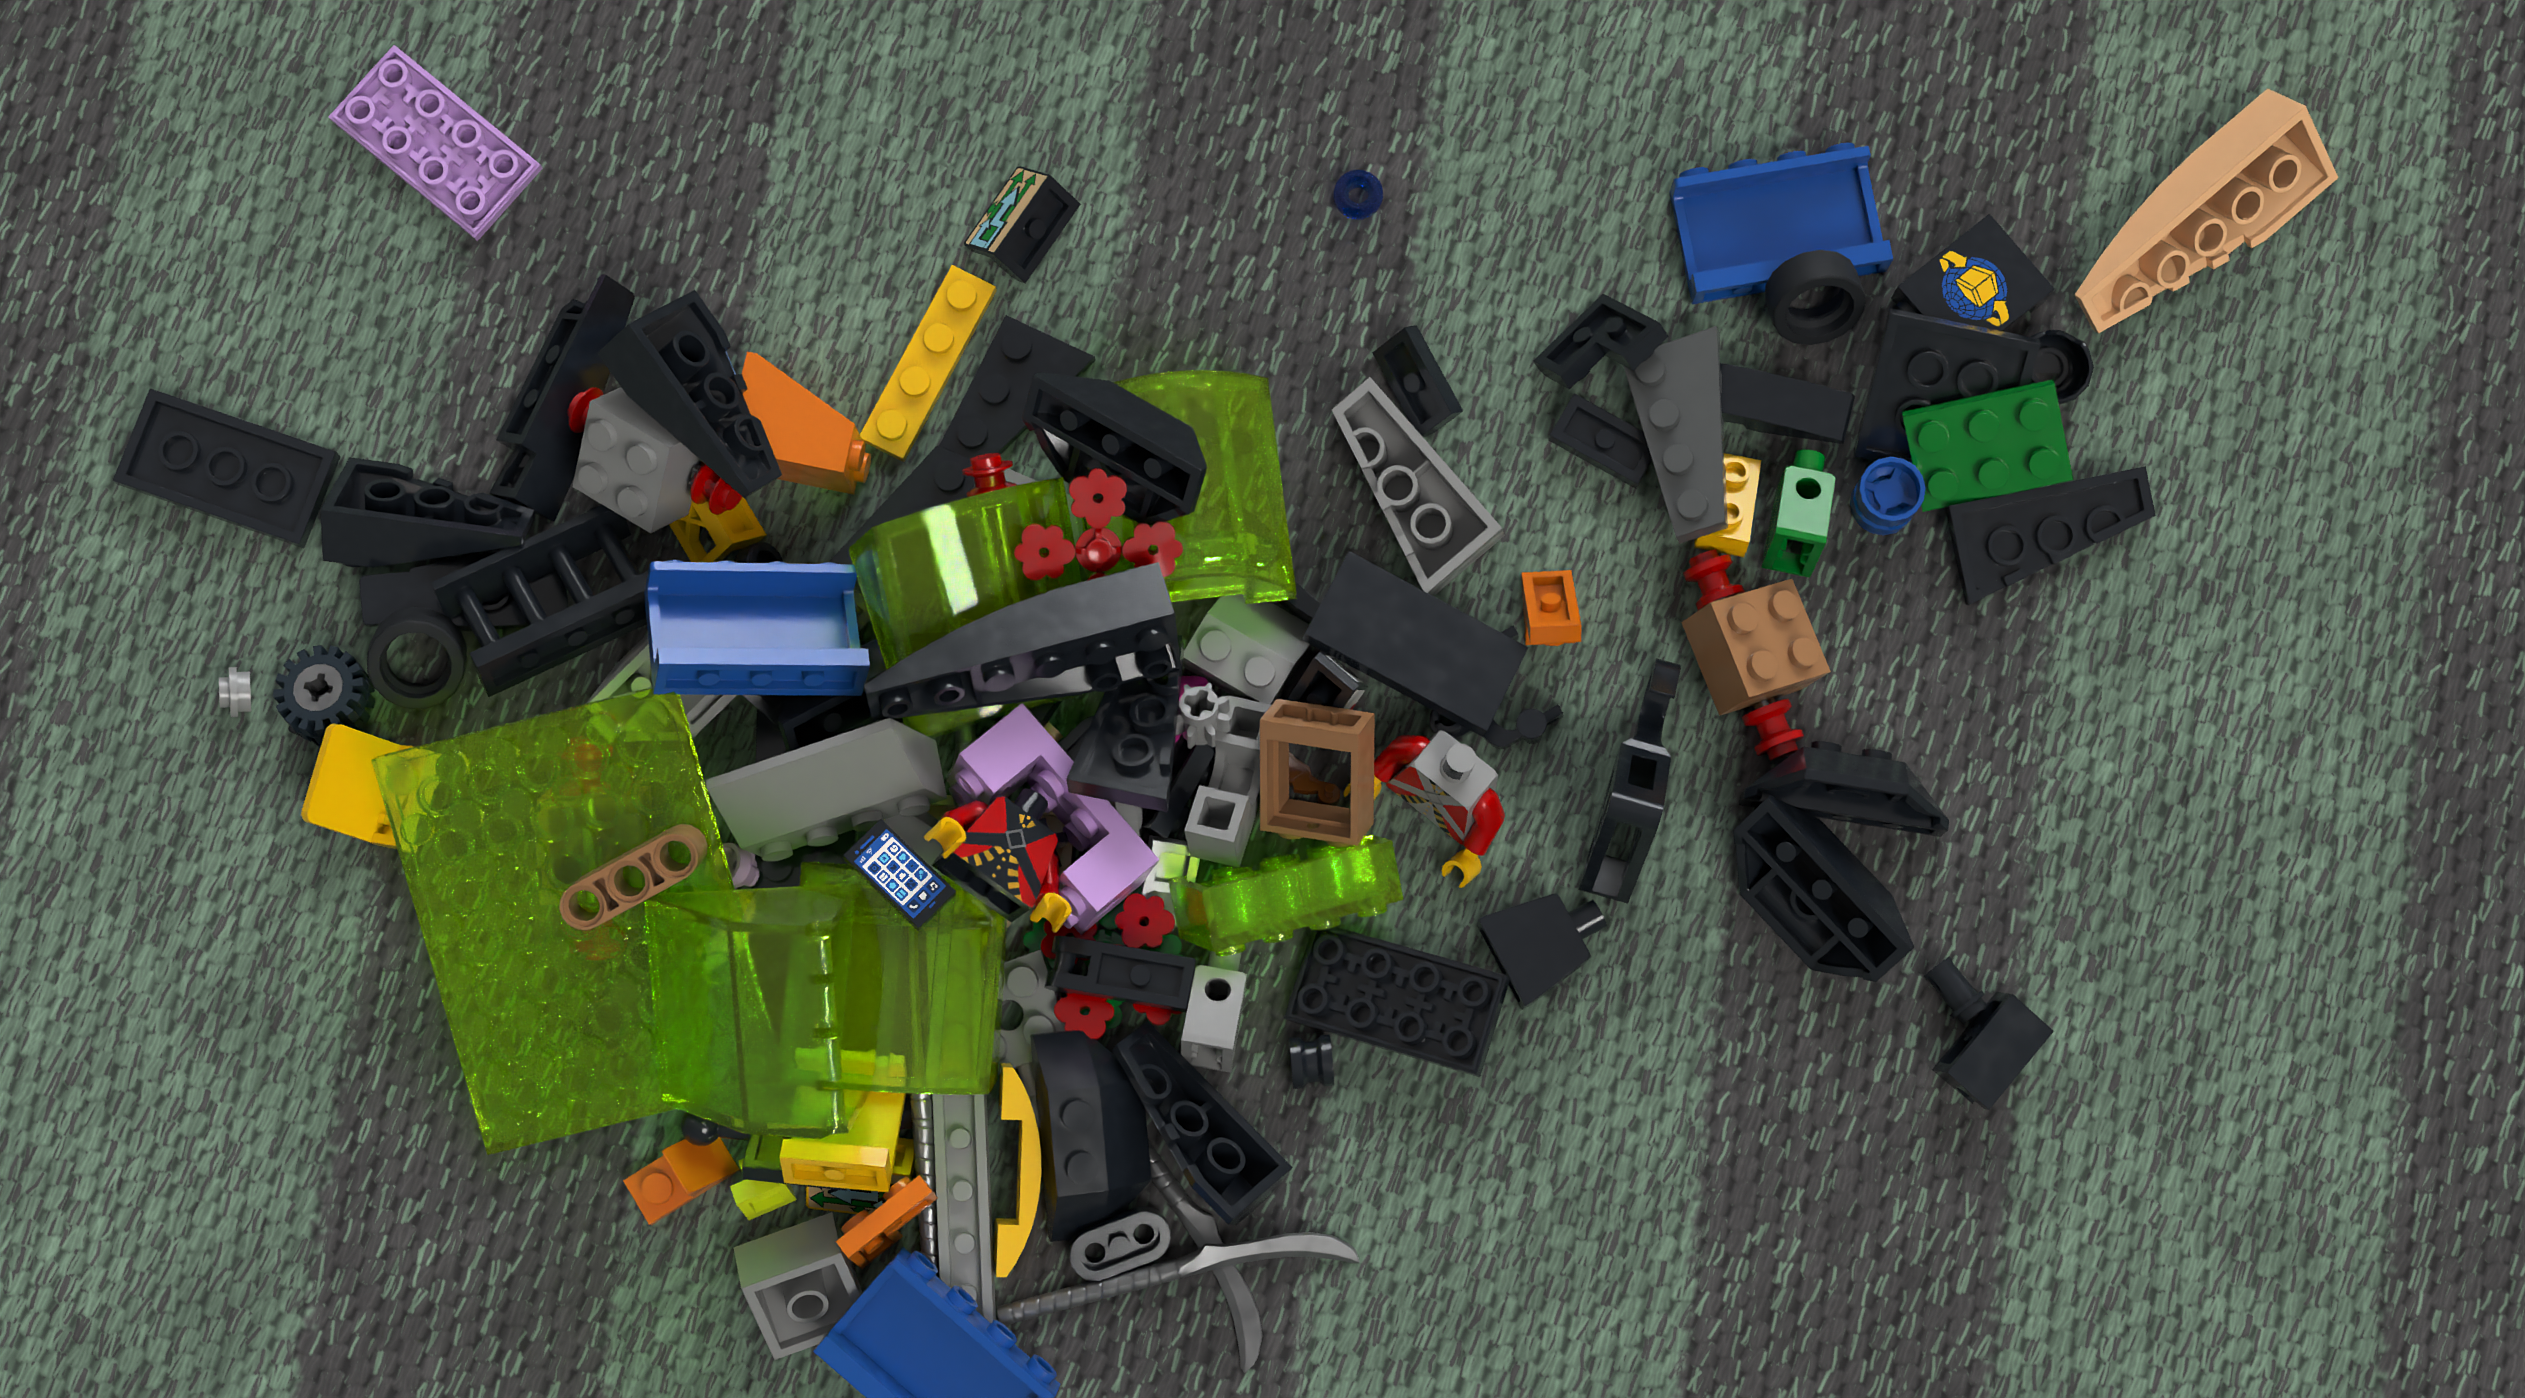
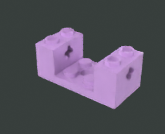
[947,703,1159,935]

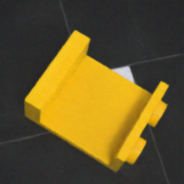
[779,1046,908,1192]

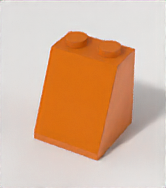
[742,351,871,495]

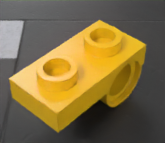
[1694,453,1761,557]

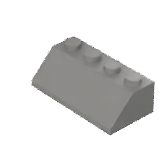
[705,718,947,861]

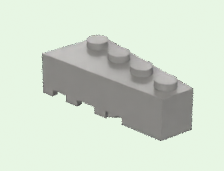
[1332,377,1505,596]

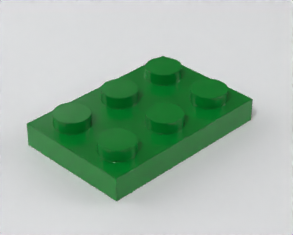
[1902,379,2073,512]

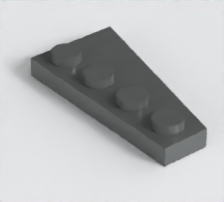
[1624,326,1728,544]

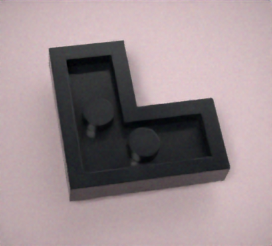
[1533,294,1669,390]

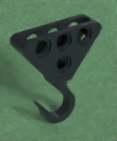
[1578,658,1681,904]

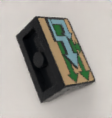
[964,166,1081,284]

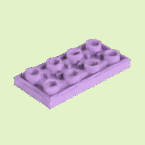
[329,45,543,241]

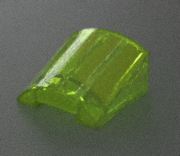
[1073,370,1297,604]
[849,477,1094,738]
[778,862,1007,1095]

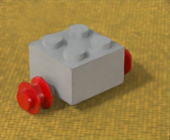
[568,387,742,533]

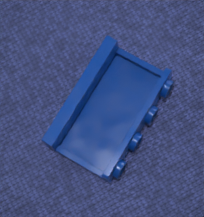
[1670,143,1893,305]
[644,560,870,696]
[813,1247,1061,1398]

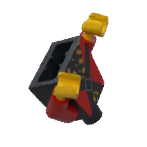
[924,789,1072,933]

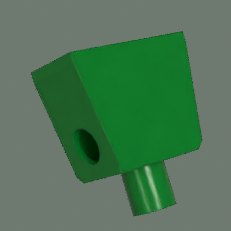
[1761,450,1836,578]

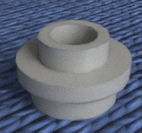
[219,667,251,717]

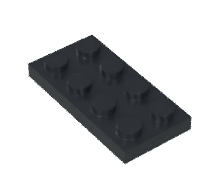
[113,388,341,548]

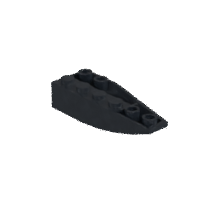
[864,562,1181,721]

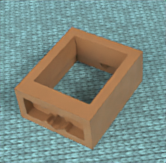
[1260,699,1375,847]

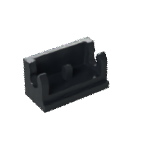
[1932,992,2054,1110]

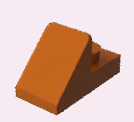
[1521,570,1581,646]
[623,1137,740,1225]

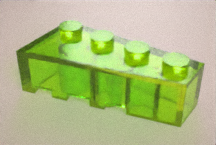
[1168,835,1404,956]

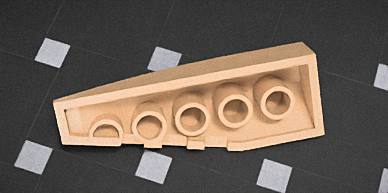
[2075,89,2338,333]

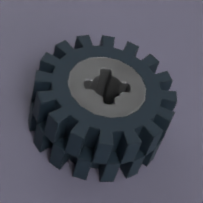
[273,645,375,744]

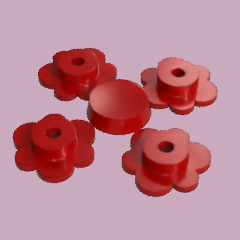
[1014,468,1183,581]
[1041,893,1183,1040]

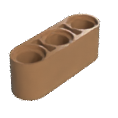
[559,824,708,930]

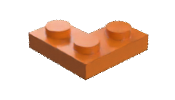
[835,1175,938,1269]

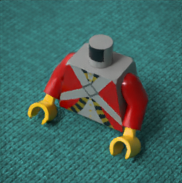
[1344,730,1505,888]

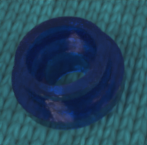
[1334,170,1383,220]

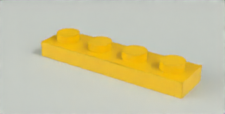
[860,265,997,462]

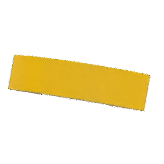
[994,1063,1041,1277]

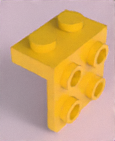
[301,724,445,852]

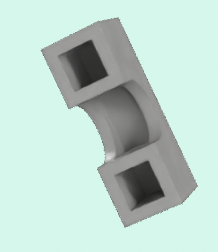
[1184,695,1271,868]

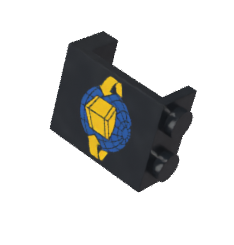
[1891,214,2055,331]

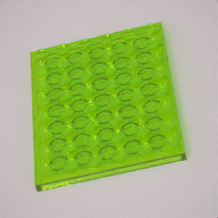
[371,687,788,1155]

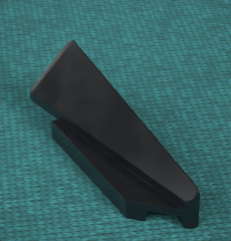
[489,274,635,522]

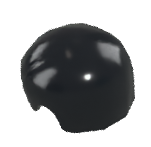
[2030,330,2094,405]

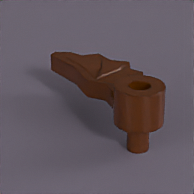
[1289,751,1340,806]

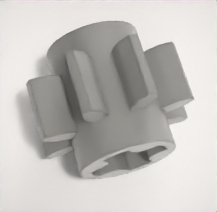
[1176,683,1231,749]

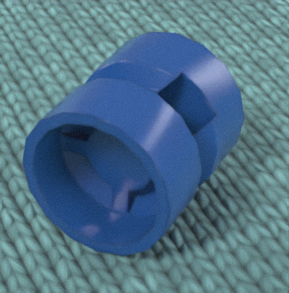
[1850,457,1926,535]

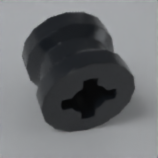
[1289,1035,1334,1089]

